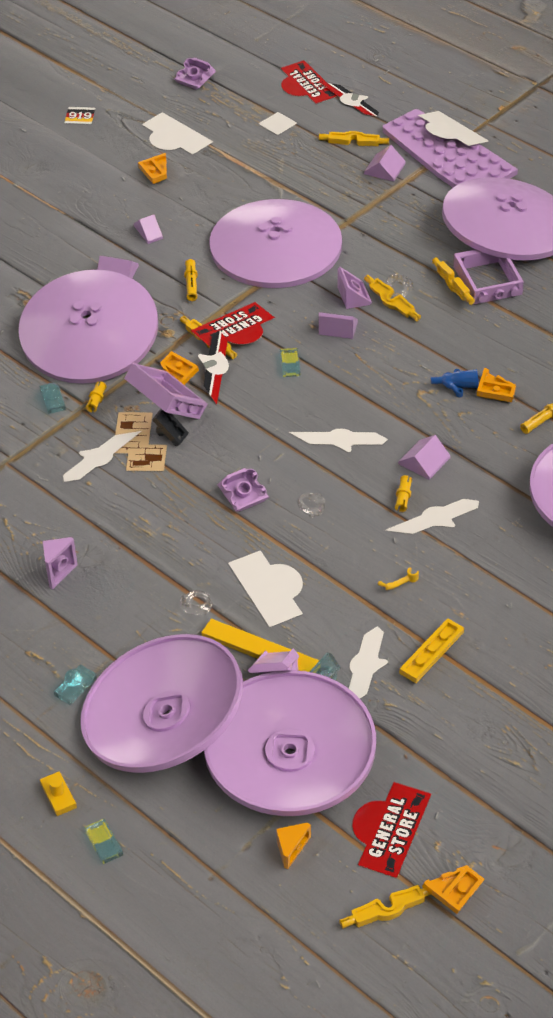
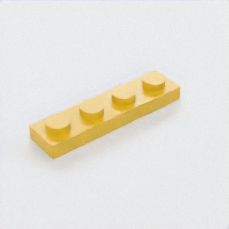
[399,618,464,683]

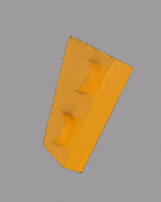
[138,153,167,184]
[160,351,199,385]
[477,368,516,402]
[422,865,485,914]

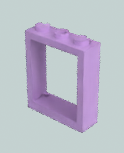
[453,250,524,304]
[124,363,208,419]

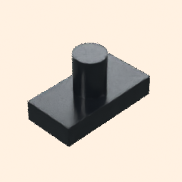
[152,409,189,446]

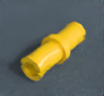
[86,381,106,413]
[395,475,412,512]

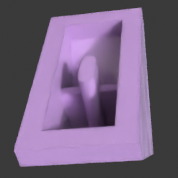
[134,215,163,244]

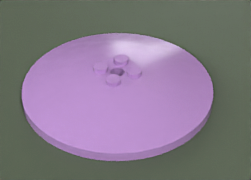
[442,177,553,260]
[210,199,342,288]
[19,270,158,384]
[81,634,243,773]
[204,670,376,816]

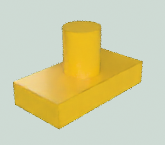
[40,771,77,816]

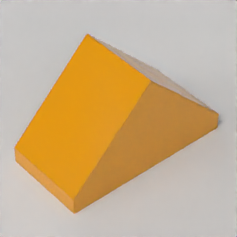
[276,823,311,869]

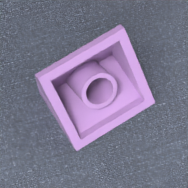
[364,145,406,182]
[97,256,139,278]
[338,267,372,309]
[319,312,358,339]
[398,435,450,480]
[43,537,78,589]

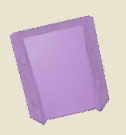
[174,58,216,89]
[217,468,269,511]
[248,648,299,674]

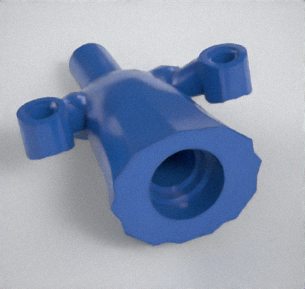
[431,369,479,397]

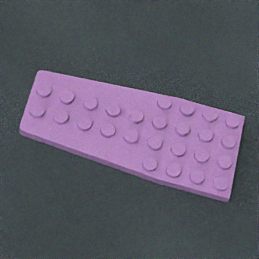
[383,109,518,188]

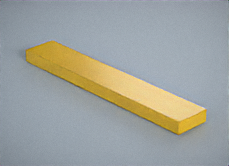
[201,618,319,673]

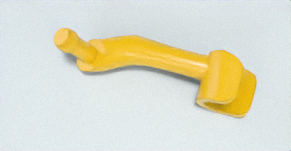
[378,567,419,590]

